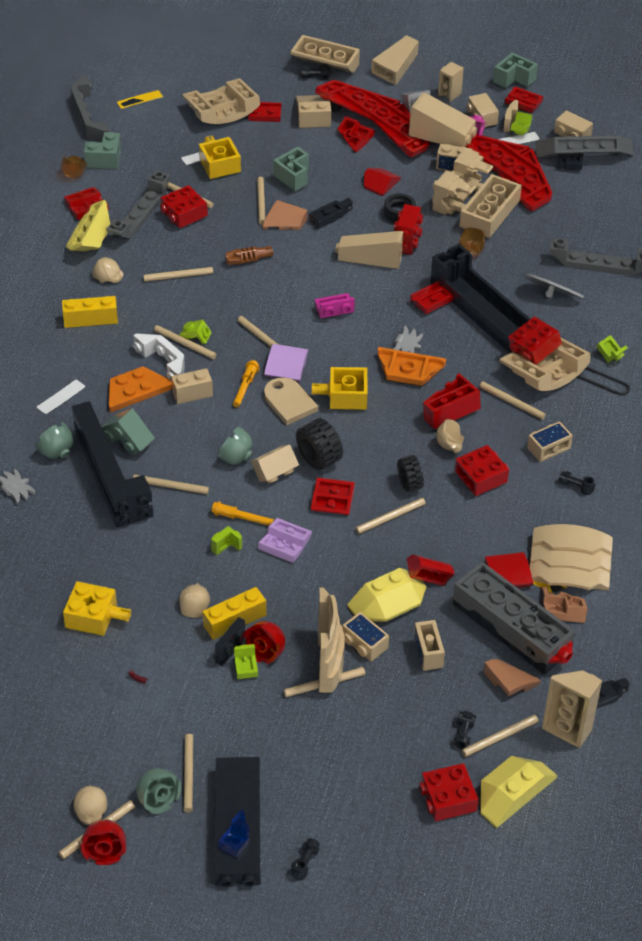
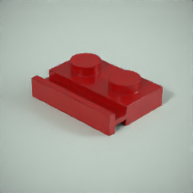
[504,86,543,113]
[248,102,282,122]
[410,281,454,314]

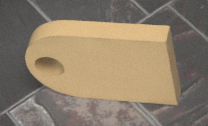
[264,378,318,425]

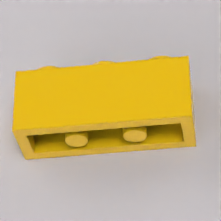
[62,296,118,328]
[202,587,267,640]

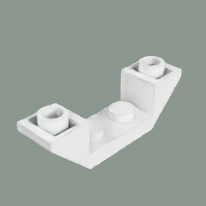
[133,334,185,381]

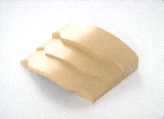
[182,78,260,124]
[500,338,590,391]
[530,524,613,591]
[318,588,345,692]

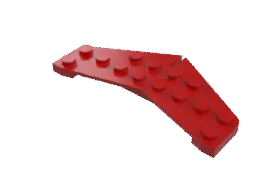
[315,80,429,158]
[466,134,552,212]

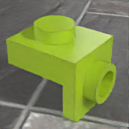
[511,112,533,135]
[180,319,212,344]
[596,335,628,363]
[211,526,242,555]
[234,644,258,679]

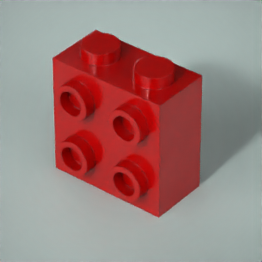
[160,185,208,228]
[394,204,423,255]
[508,316,562,365]
[454,445,509,496]
[419,763,478,821]

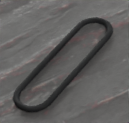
[577,367,630,395]

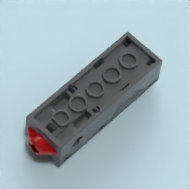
[452,562,575,675]

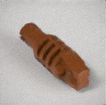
[225,246,273,265]

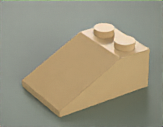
[296,95,331,128]

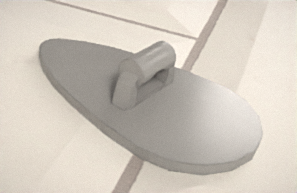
[524,274,584,299]

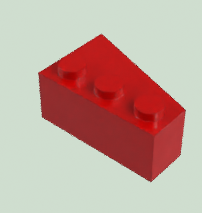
[423,373,481,429]

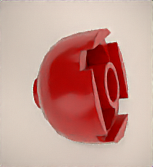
[244,621,286,664]
[81,819,126,865]

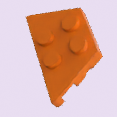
[377,347,446,386]
[109,366,172,413]

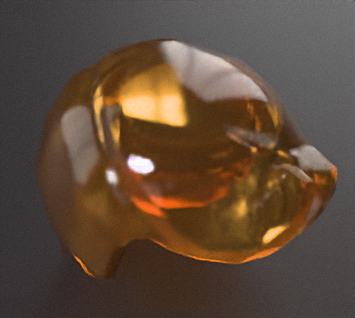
[61,156,87,178]
[459,227,485,257]

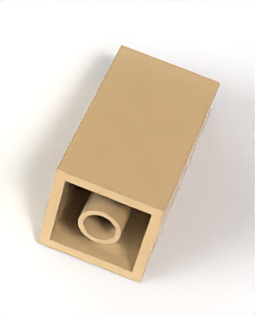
[409,92,477,147]

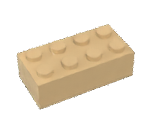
[459,174,522,238]

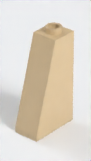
[371,35,419,85]
[335,231,403,269]

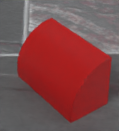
[406,555,455,586]

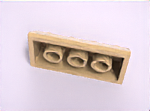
[290,35,360,73]
[542,670,602,748]

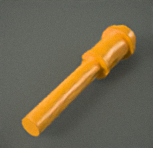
[233,360,259,407]
[212,501,274,526]

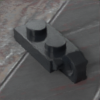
[309,198,353,227]
[596,678,630,709]

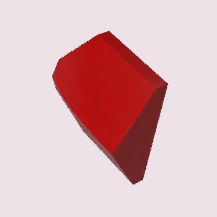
[364,168,401,197]

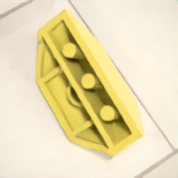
[66,200,110,252]
[347,568,426,622]
[481,756,557,828]

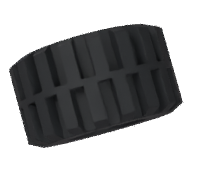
[296,418,343,471]

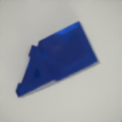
[218,810,250,857]

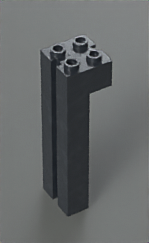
[430,243,530,353]
[72,401,154,528]

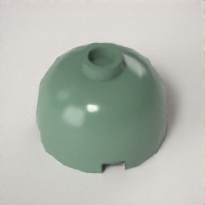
[35,422,74,459]
[217,426,253,465]
[136,768,182,814]

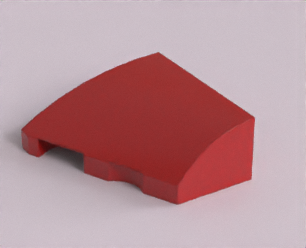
[337,116,375,152]

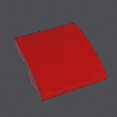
[64,187,109,220]
[311,478,355,515]
[485,552,533,588]

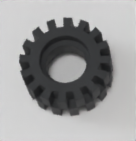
[397,455,424,492]

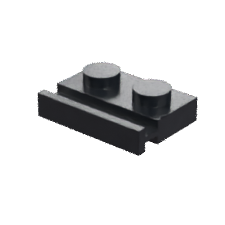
[558,154,584,170]
[215,617,246,666]

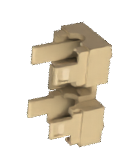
[432,148,493,215]

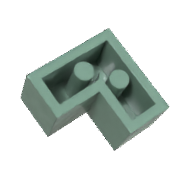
[493,52,538,88]
[84,132,122,169]
[273,147,309,191]
[101,408,155,455]

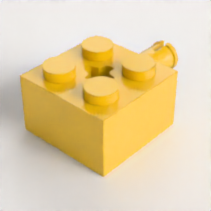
[199,135,241,179]
[312,367,368,410]
[63,581,131,636]

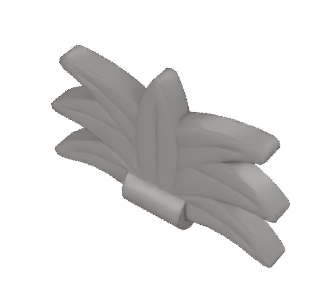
[394,325,423,353]
[0,469,35,505]

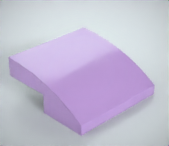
[264,344,308,382]
[258,518,312,563]

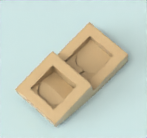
[504,100,518,132]

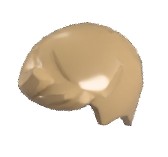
[92,257,123,283]
[436,419,464,454]
[179,583,210,618]
[73,786,107,825]

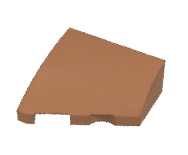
[263,200,307,230]
[542,586,588,623]
[484,659,541,696]

